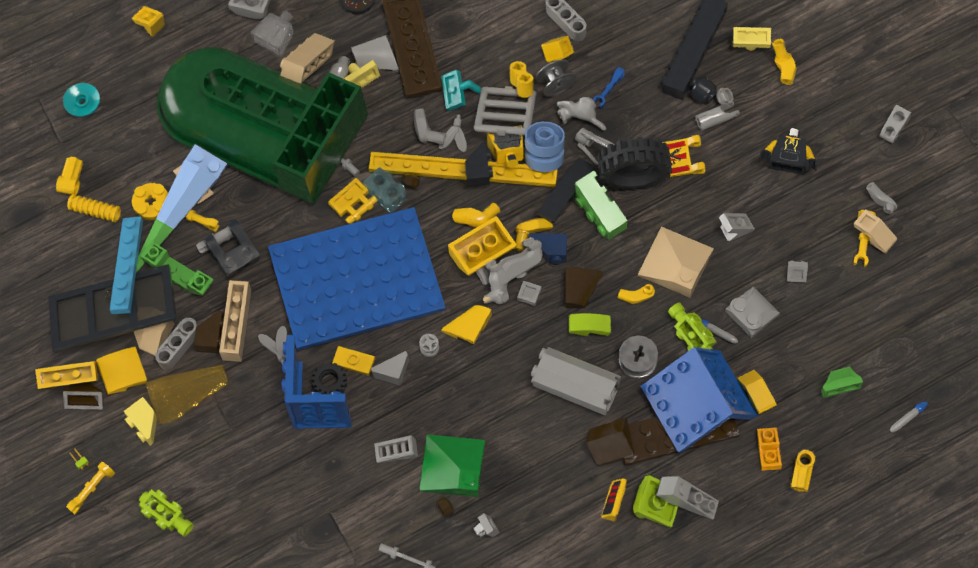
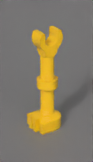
[185,210,220,232]
[853,210,876,267]
[66,462,115,514]

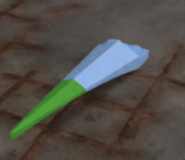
[136,144,227,273]

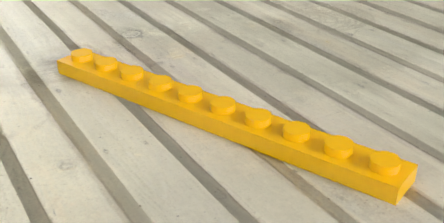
[369,152,558,187]

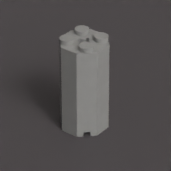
[531,347,621,415]

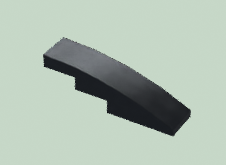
[537,157,595,223]

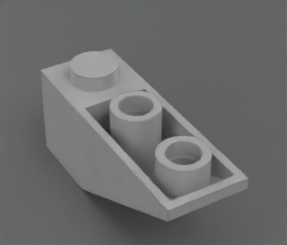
[657,476,719,519]

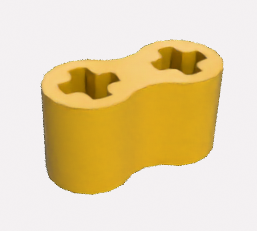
[510,61,533,98]

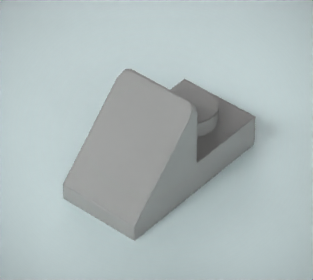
[719,213,755,241]

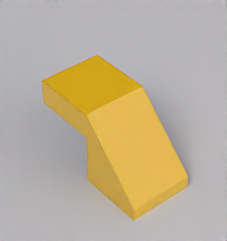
[737,370,776,414]

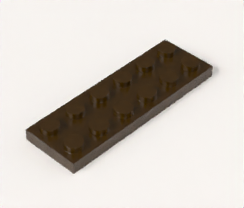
[382,0,443,98]
[623,417,740,466]

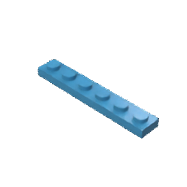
[110,217,143,314]

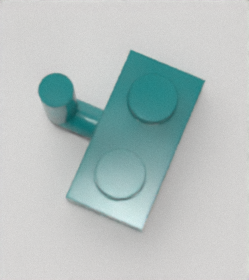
[441,70,482,111]

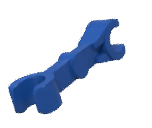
[593,67,625,109]

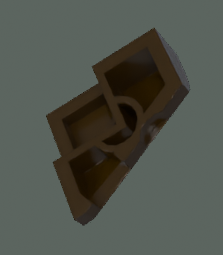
[565,267,602,308]

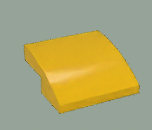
[96,347,147,395]

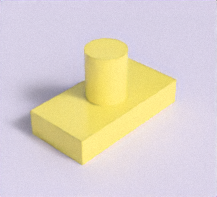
[733,27,771,51]
[343,60,380,88]

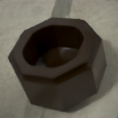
[401,173,420,188]
[436,497,454,517]

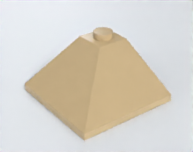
[638,227,714,298]

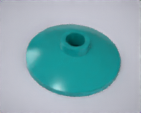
[63,83,100,117]

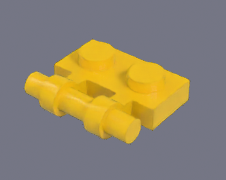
[328,178,378,224]

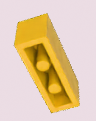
[35,361,99,389]

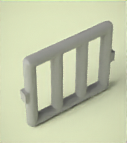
[474,86,536,136]

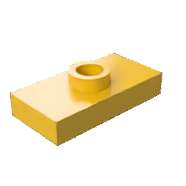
[332,346,375,376]

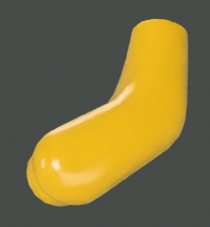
[618,284,655,304]

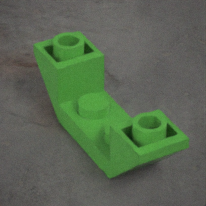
[141,242,214,296]

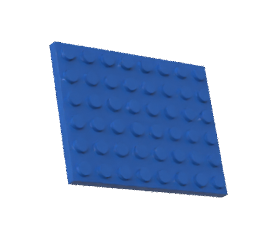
[268,207,446,351]

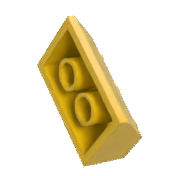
[448,216,517,276]

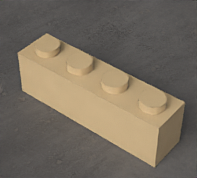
[280,33,334,84]
[219,280,251,362]

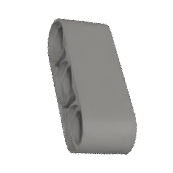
[546,0,586,41]
[155,318,197,370]

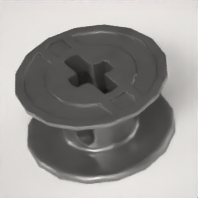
[535,59,577,97]
[619,335,658,379]

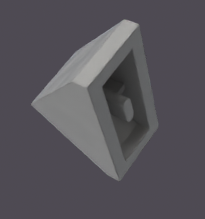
[371,351,409,385]

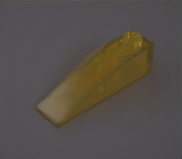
[146,365,228,425]

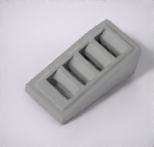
[374,435,418,463]

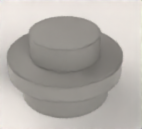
[716,88,733,105]

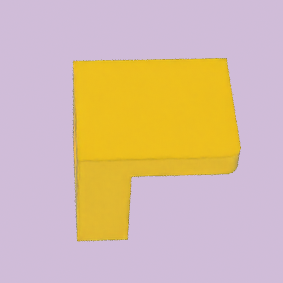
[541,36,574,62]

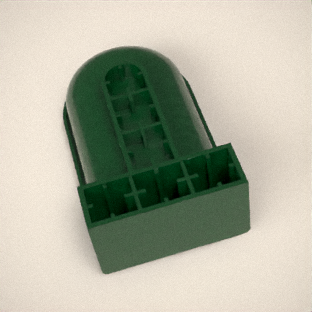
[157,47,368,204]

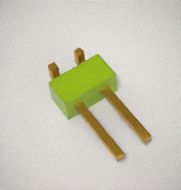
[69,449,89,470]

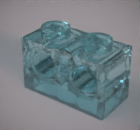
[363,167,407,213]

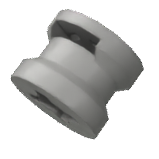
[419,334,439,357]

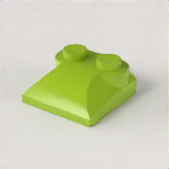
[633,475,678,527]

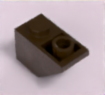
[194,311,224,354]

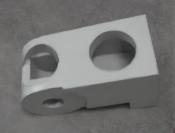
[880,105,911,144]

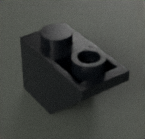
[465,142,493,187]

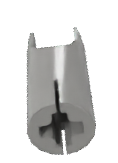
[695,101,740,131]

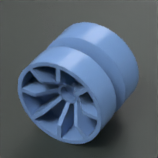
[524,122,565,172]

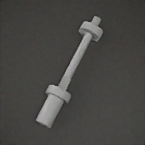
[341,158,360,177]
[379,543,436,568]

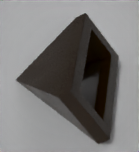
[63,382,104,410]

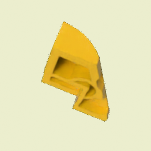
[441,305,492,344]

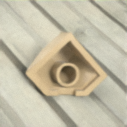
[134,308,174,356]

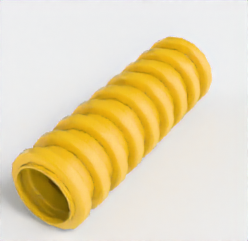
[67,194,121,223]

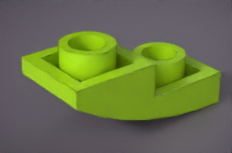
[569,313,611,336]

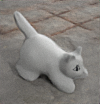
[557,97,606,131]

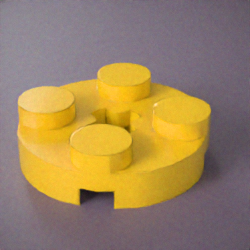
[132,183,168,220]

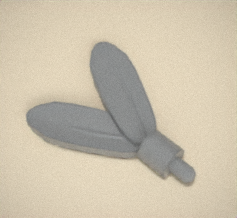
[439,114,467,153]
[258,326,287,363]

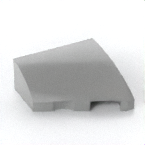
[351,35,399,72]

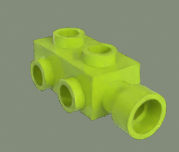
[668,303,717,351]
[139,489,194,537]

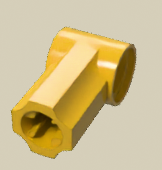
[56,157,83,195]
[791,450,815,492]

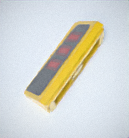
[601,479,627,522]

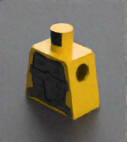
[487,126,523,168]

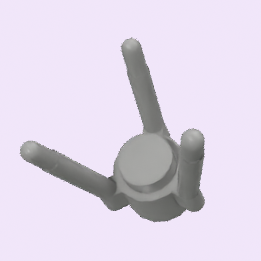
[575,128,614,165]

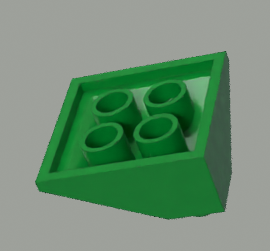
[420,434,485,497]

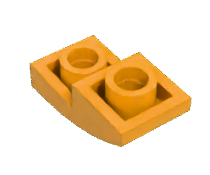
[757,427,782,471]

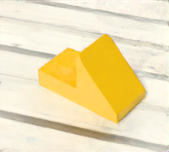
[132,6,165,37]

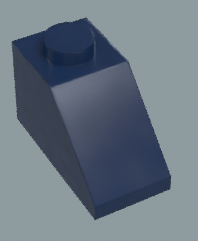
[529,233,567,264]

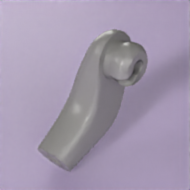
[866,182,897,214]

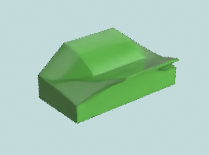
[821,367,863,398]

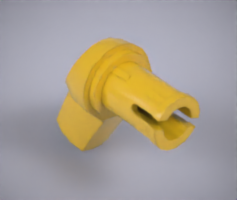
[772,39,797,85]
[452,203,500,228]
[514,218,553,252]

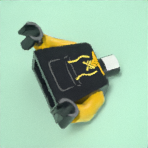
[758,128,818,175]

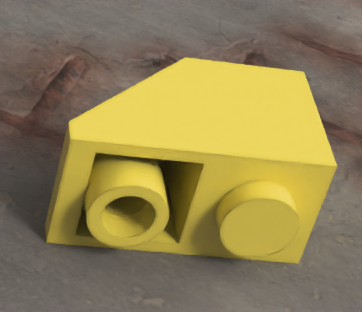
[124,397,157,446]

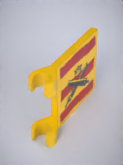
[662,135,705,177]

